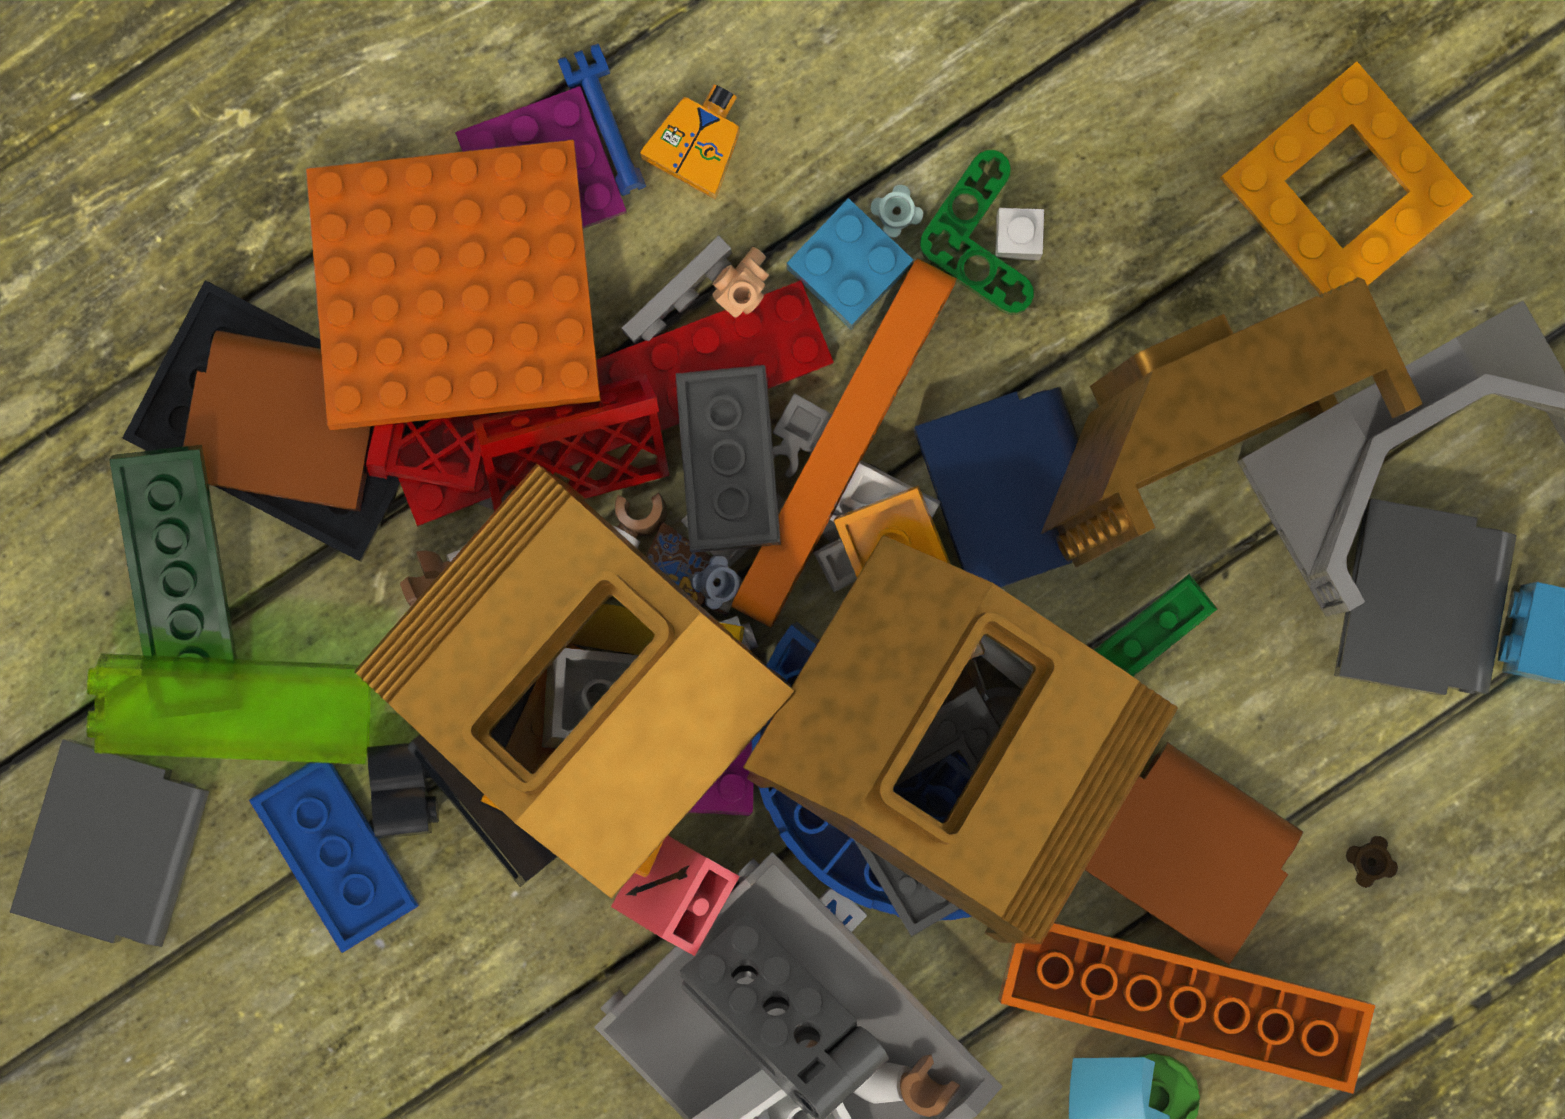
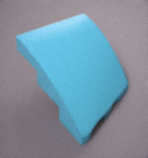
[1069,1057,1170,1119]

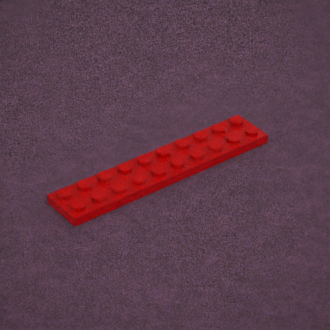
[397,280,834,527]

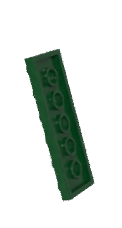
[109,445,244,717]

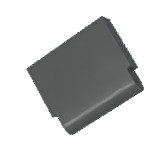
[1334,498,1517,695]
[10,739,210,947]

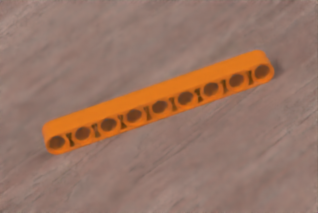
[731,258,957,628]

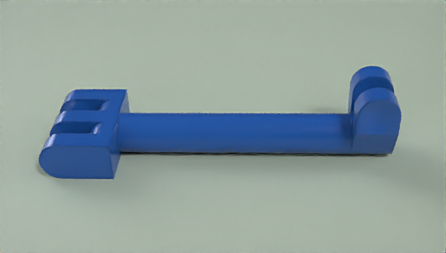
[557,43,647,197]

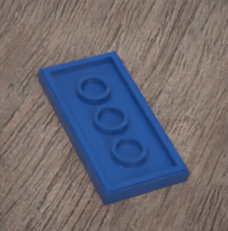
[249,753,420,953]

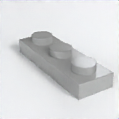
[622,236,732,345]

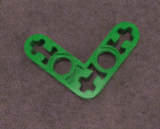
[920,150,1034,315]

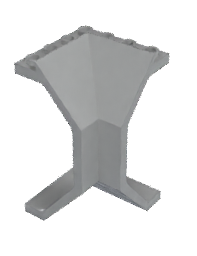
[1237,301,1565,617]

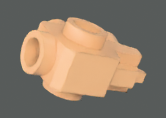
[712,247,769,318]

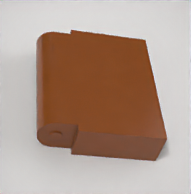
[183,331,374,512]
[1085,742,1303,965]

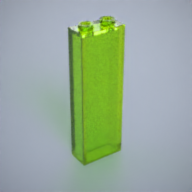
[87,653,371,765]

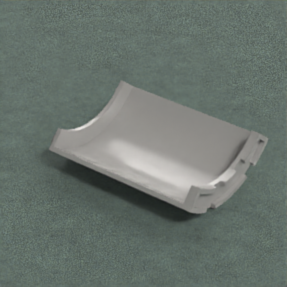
[594,852,1003,1119]

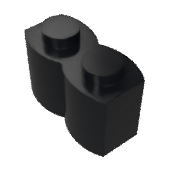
[367,743,439,839]

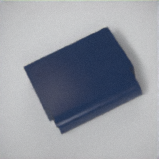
[914,387,1079,588]

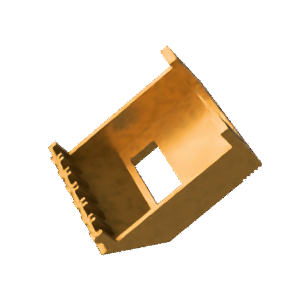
[1041,277,1423,568]
[354,464,795,899]
[743,535,1178,944]

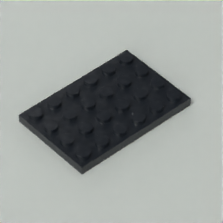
[122,280,433,562]

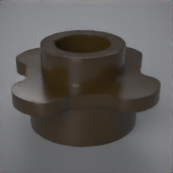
[1346,836,1398,888]

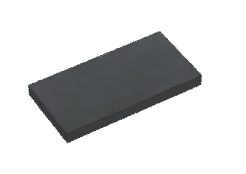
[676,365,781,553]

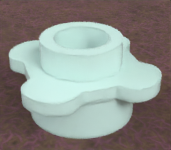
[871,185,923,238]

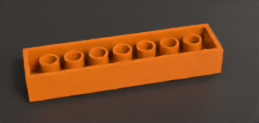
[998,922,1375,1094]

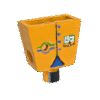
[640,84,740,200]

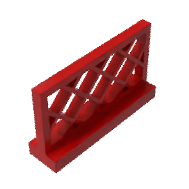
[472,374,670,512]
[366,413,491,491]

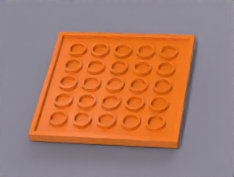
[306,140,600,430]

